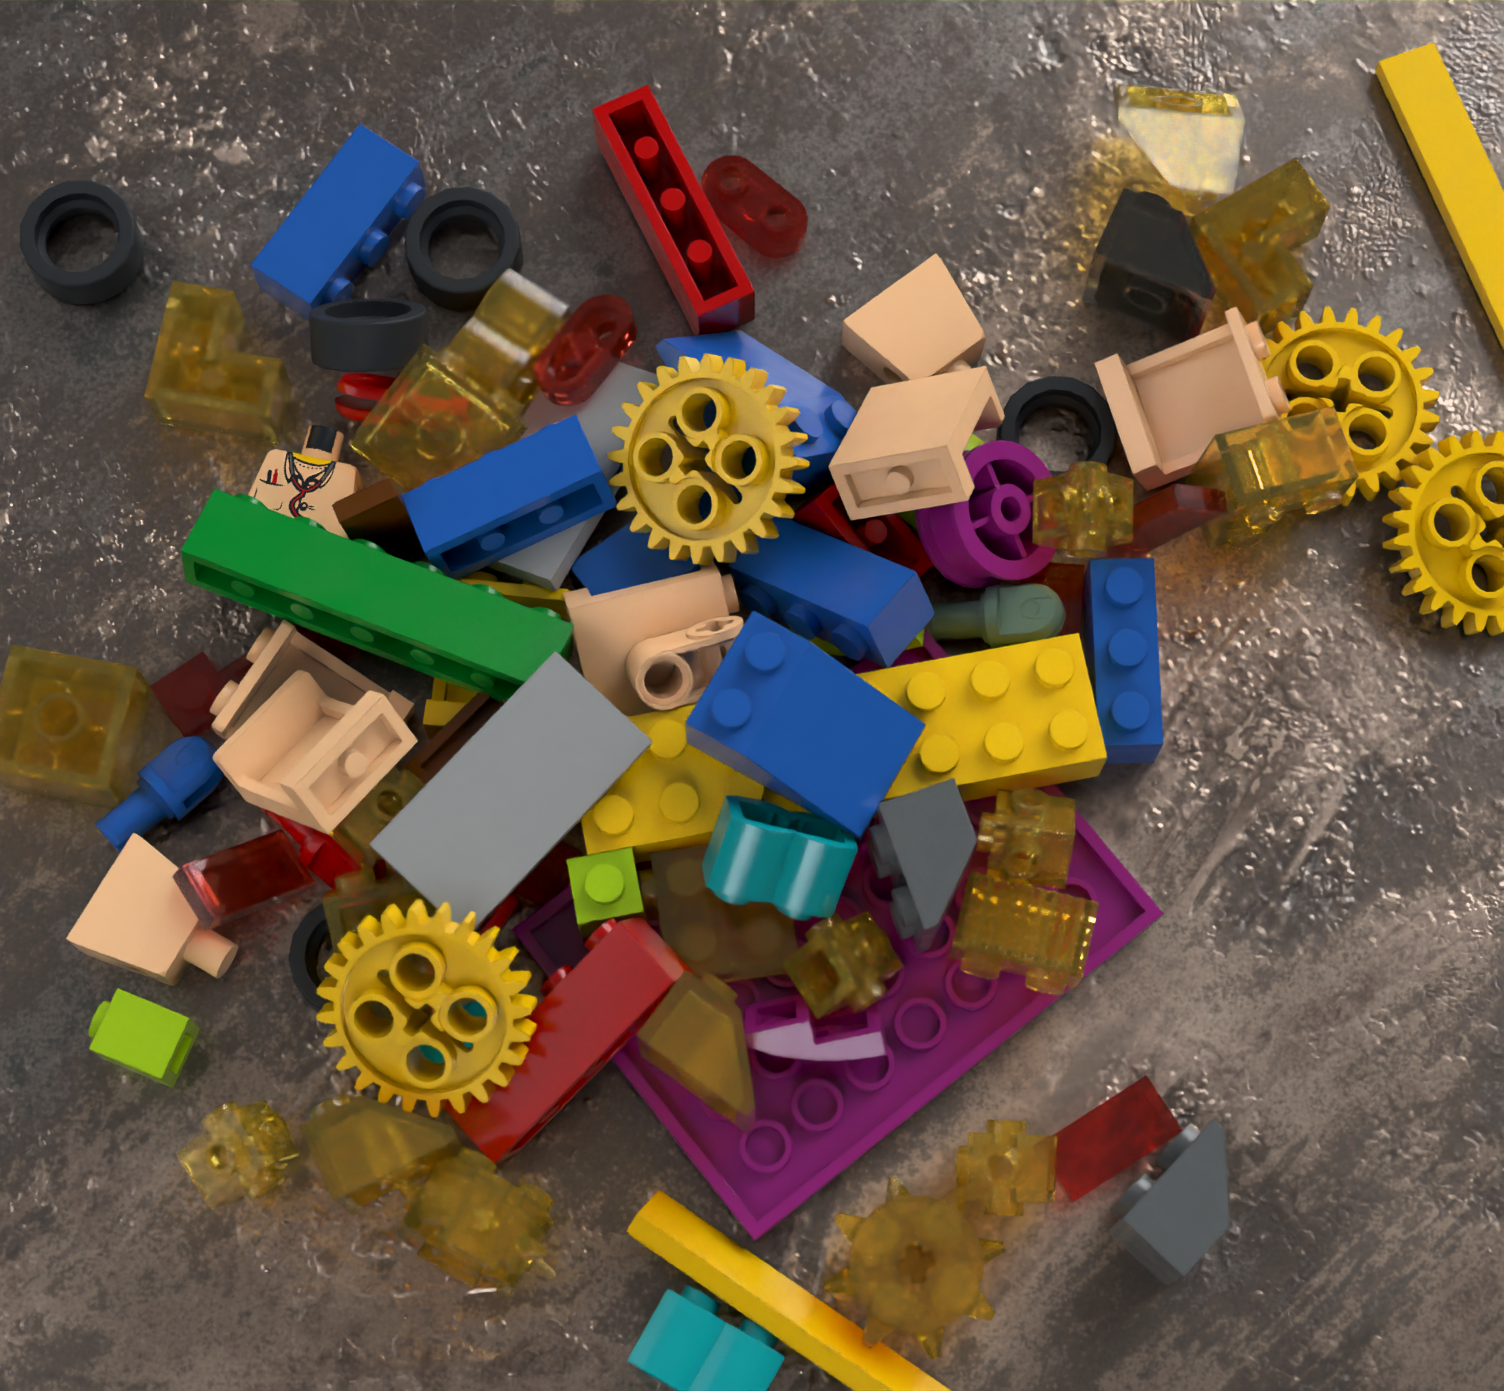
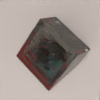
[1082,188,1217,342]

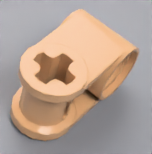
[625,616,744,710]

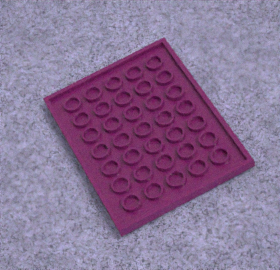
[512,629,1164,1243]

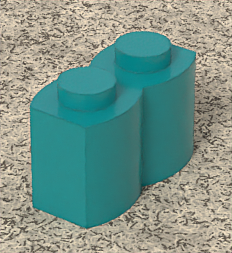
[701,796,858,920]
[627,1285,785,1391]

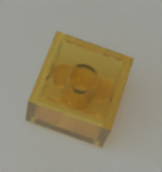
[0,644,152,808]

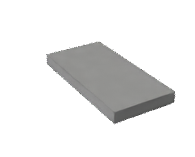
[487,345,660,592]
[369,651,653,932]

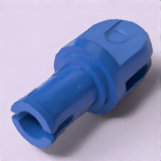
[95,736,224,853]

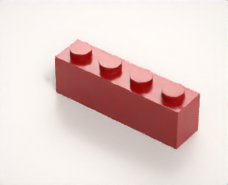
[592,85,755,335]
[443,916,695,1164]

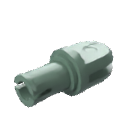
[925,583,1066,649]

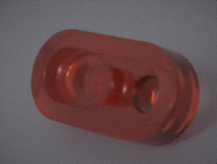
[701,155,808,258]
[534,294,638,406]

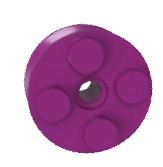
[916,440,1063,589]

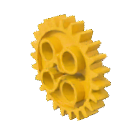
[1252,306,1440,506]
[607,354,810,565]
[1382,430,1504,636]
[316,900,537,1117]

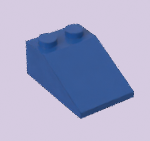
[655,330,857,495]
[685,610,926,840]

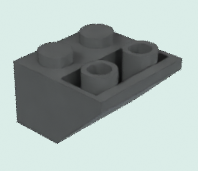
[866,778,977,954]
[1107,1119,1230,1287]

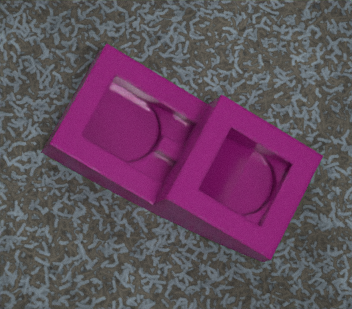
[744,992,887,1061]

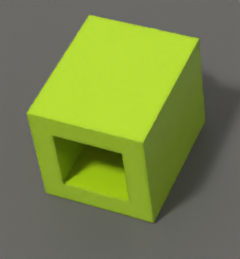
[566,847,645,939]
[88,988,201,1088]

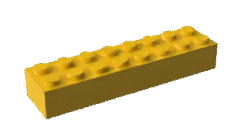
[581,633,1107,863]

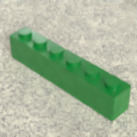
[180,488,574,703]

